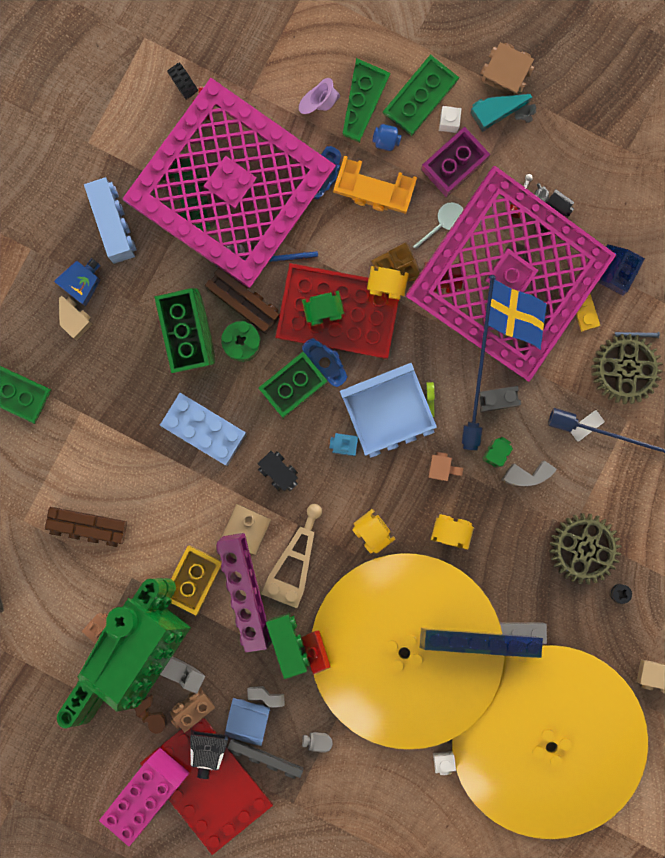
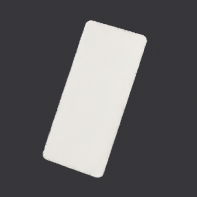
[571,410,605,442]

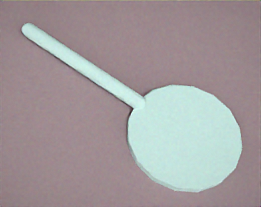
[413,202,464,249]

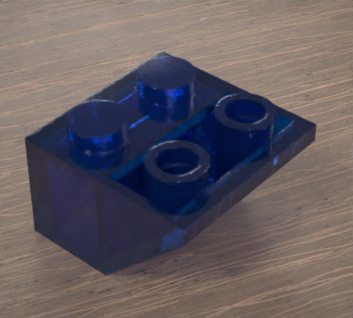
[598,244,645,296]

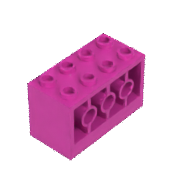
[99,748,189,846]

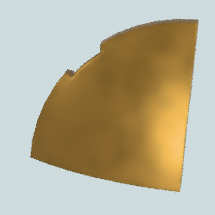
[371,241,420,282]

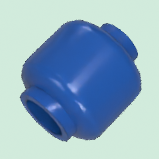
[372,124,401,151]

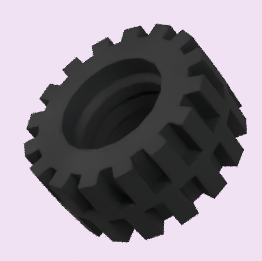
[167,62,198,99]

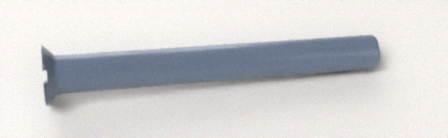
[615,332,660,339]

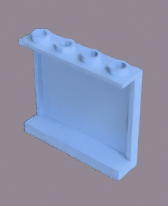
[340,363,437,458]

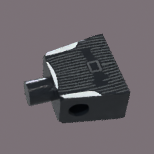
[190,730,228,779]

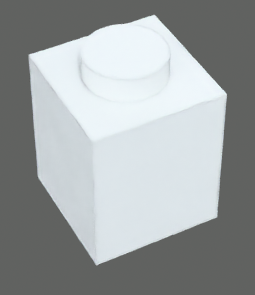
[439,106,462,133]

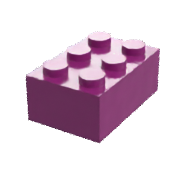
[421,127,491,198]

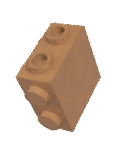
[480,42,534,96]

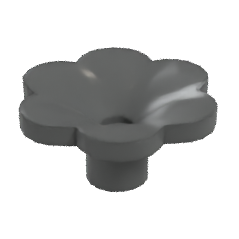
[515,104,536,123]

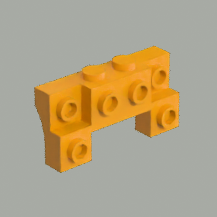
[333,156,417,214]

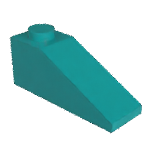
[470,94,532,132]

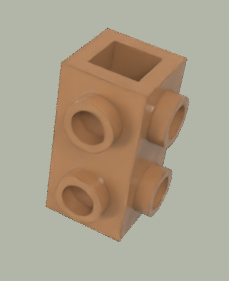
[170,687,215,733]

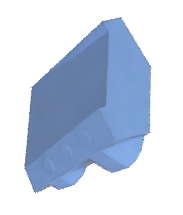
[225,698,270,746]

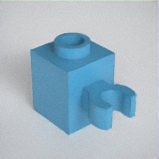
[329,433,358,456]

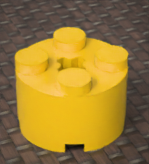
[367,266,409,300]
[352,509,395,554]
[431,514,474,550]

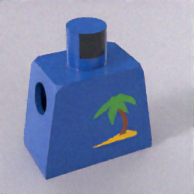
[54,258,100,307]

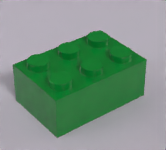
[258,352,328,419]
[266,613,310,679]

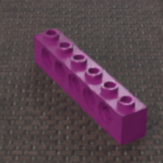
[216,533,272,652]

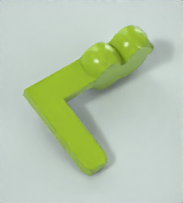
[426,382,435,417]

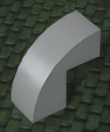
[502,461,557,487]
[160,656,205,694]

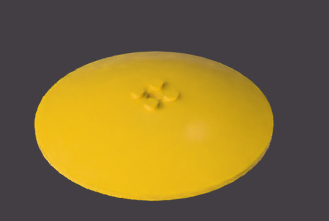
[312,553,504,749]
[452,645,648,839]

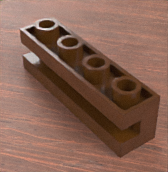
[205,268,280,334]

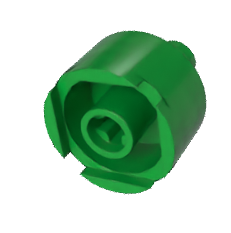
[302,291,345,326]
[221,321,261,362]

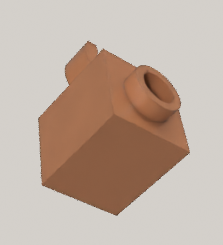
[428,452,463,481]
[82,613,108,644]

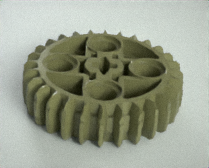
[591,334,663,405]
[549,513,622,585]

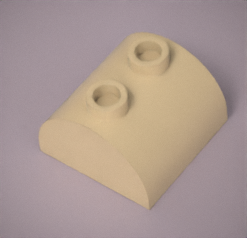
[221,504,272,555]

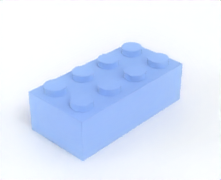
[84,177,137,264]
[160,393,247,466]

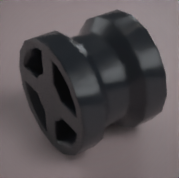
[610,584,632,604]

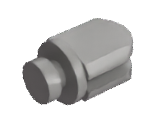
[302,732,333,752]

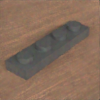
[228,738,303,779]

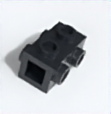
[257,450,299,492]

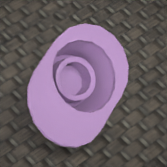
[299,78,340,114]

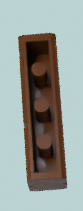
[45,507,127,547]

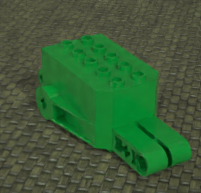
[57,578,191,728]

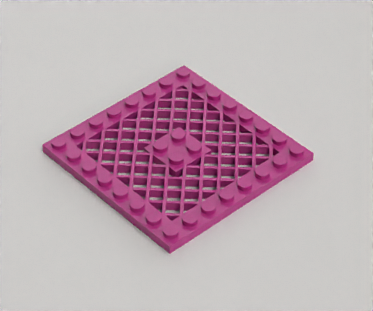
[122,78,336,289]
[405,166,616,382]

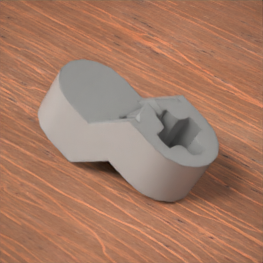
[247,686,285,708]

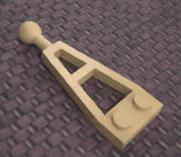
[261,504,322,608]

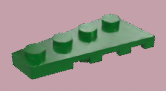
[343,58,391,143]

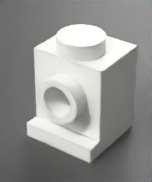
[433,751,456,775]

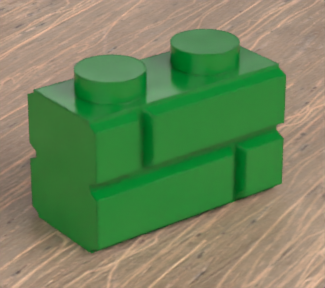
[482,437,513,468]

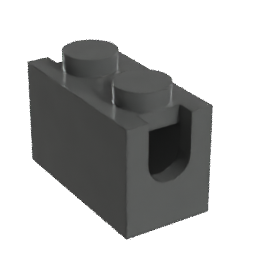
[479,386,521,412]

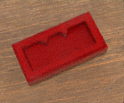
[301,630,331,674]

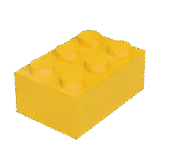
[171,545,222,615]

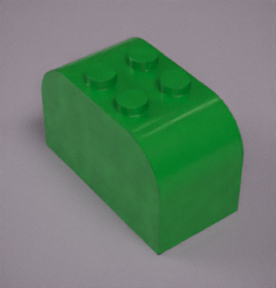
[154,288,215,373]

